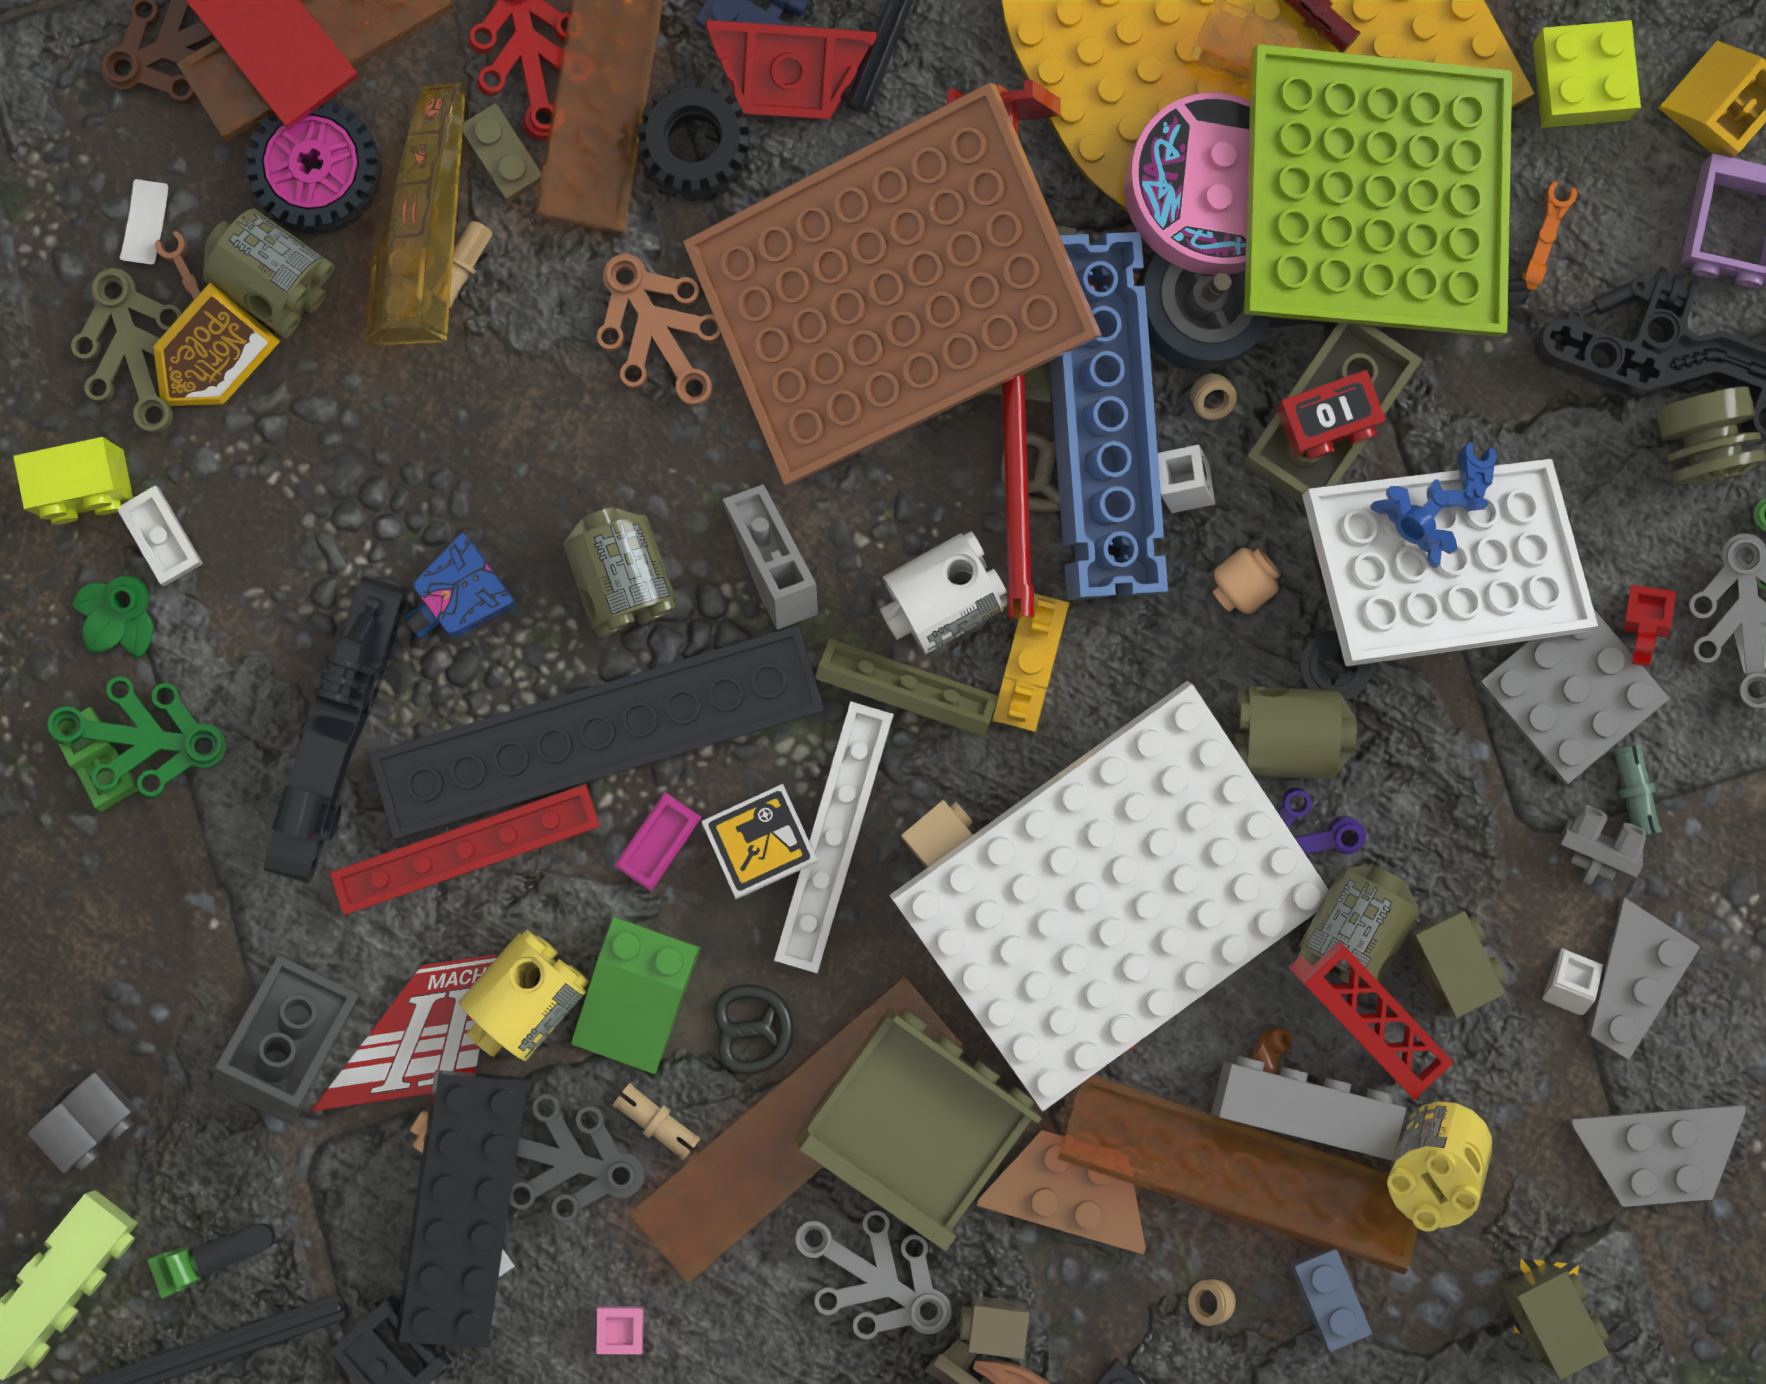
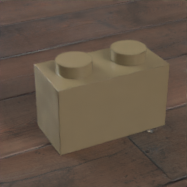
[959,1295,1030,1359]

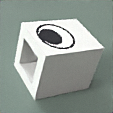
[1158,445,1215,513]

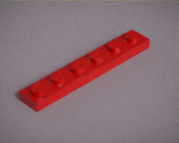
[329,784,601,915]

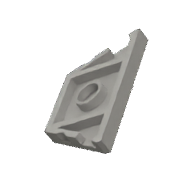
[1569,1104,1746,1207]

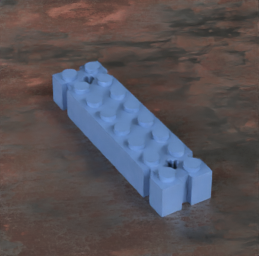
[1049,232,1168,600]

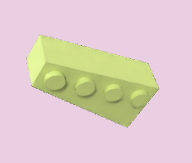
[0,1190,138,1380]

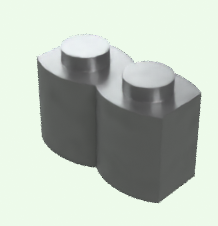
[28,1070,138,1174]

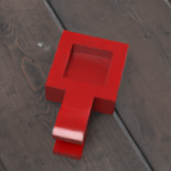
[1623,584,1676,667]

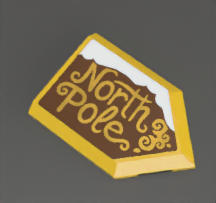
[153,282,280,406]

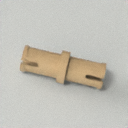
[612,1083,701,1161]

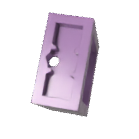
[1680,154,1766,288]

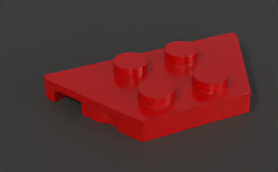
[705,19,877,119]

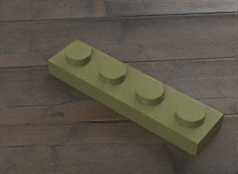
[815,638,998,737]

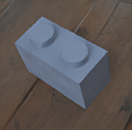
[1288,1243,1372,1352]

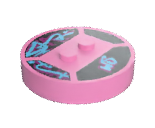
[1123,93,1250,275]

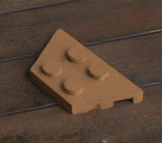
[976,1129,1146,1255]

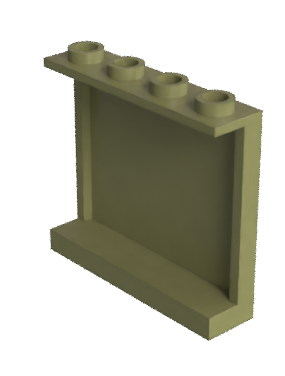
[795,1007,1042,1251]

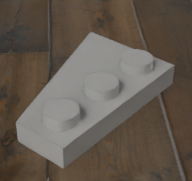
[1587,897,1700,1060]

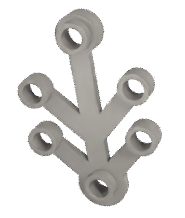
[1688,534,1766,708]
[796,1209,951,1340]

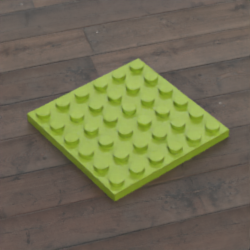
[1244,44,1512,337]

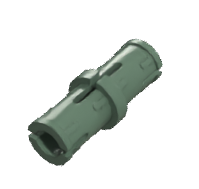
[1613,744,1662,835]

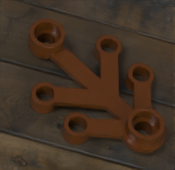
[100,0,237,104]

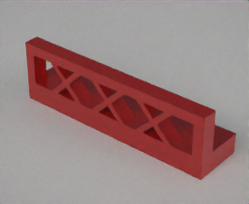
[1288,941,1454,1100]

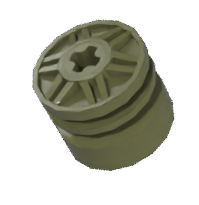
[1655,386,1766,485]

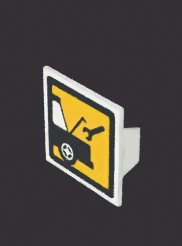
[701,784,818,899]

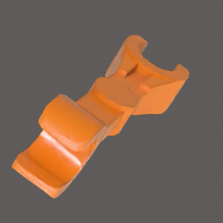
[1521,181,1577,291]

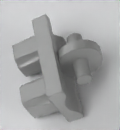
[1561,805,1646,885]

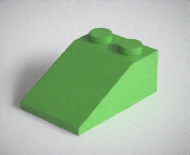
[571,917,701,1074]

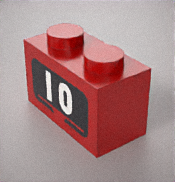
[1276,370,1386,460]

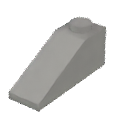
[723,484,818,630]

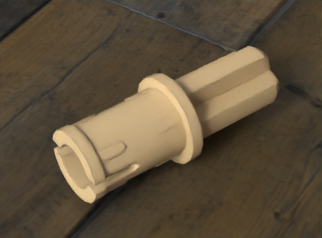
[426,221,492,308]

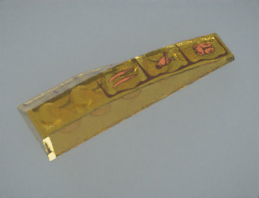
[365,82,466,346]

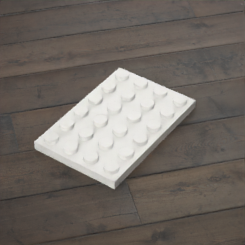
[1302,459,1598,666]

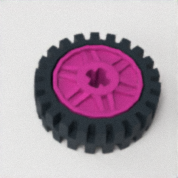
[245,100,382,234]

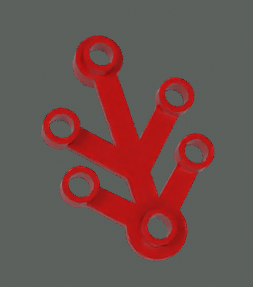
[468,0,591,141]

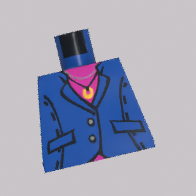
[404,533,518,638]

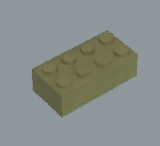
[1241,323,1423,507]

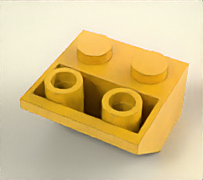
[1658,41,1766,158]

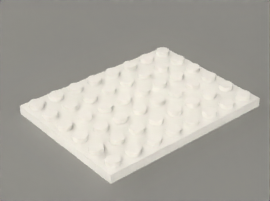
[889,681,1329,1111]

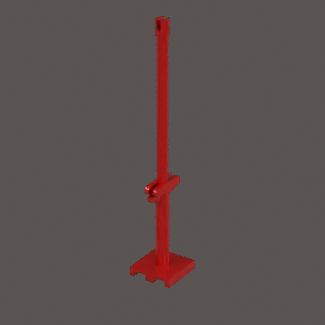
[947,79,1061,619]

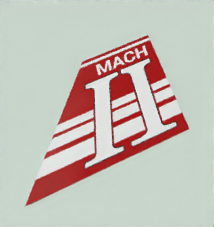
[310,954,497,1112]

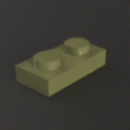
[459,103,545,203]

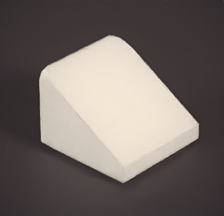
[1543,948,1604,1015]

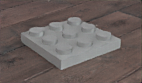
[1478,608,1670,785]

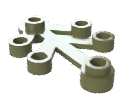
[71,268,183,433]

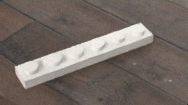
[774,701,894,973]

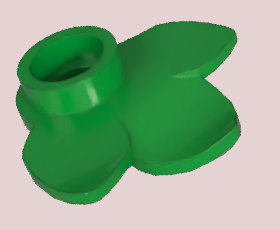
[72,575,154,658]

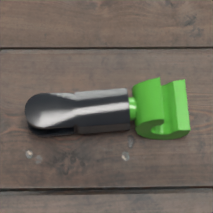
[147,1223,276,1299]

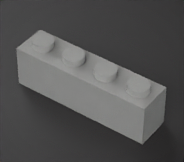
[1211,1056,1406,1161]

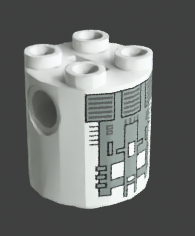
[879,531,1007,655]

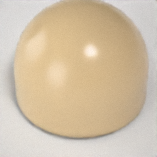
[1190,373,1237,420]
[1188,1279,1236,1326]

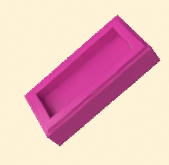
[614,792,702,891]

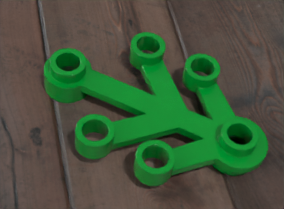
[48,676,226,799]

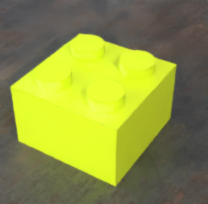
[1532,20,1641,128]
[13,437,133,525]

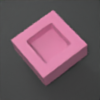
[596,1306,644,1355]

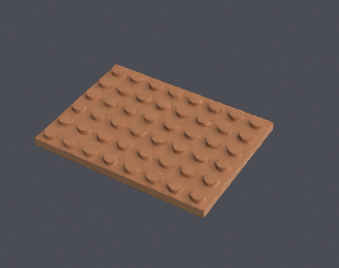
[683,83,1102,485]

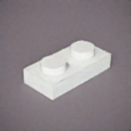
[117,486,203,586]

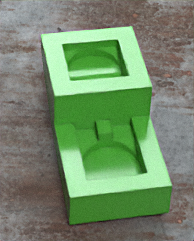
[58,707,138,812]

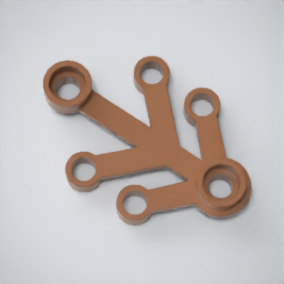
[597,254,722,406]

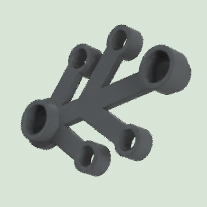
[510,1093,645,1222]

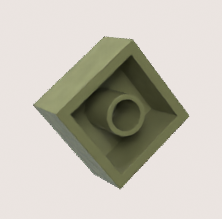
[1404,911,1506,1018]
[1500,1262,1609,1380]

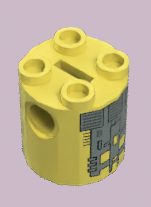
[458,930,590,1061]
[1387,1101,1492,1232]

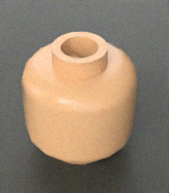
[1213,548,1281,614]

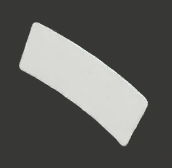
[120,179,168,265]

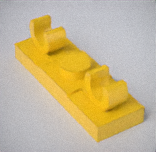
[992,593,1069,732]

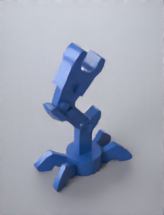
[1370,442,1496,568]

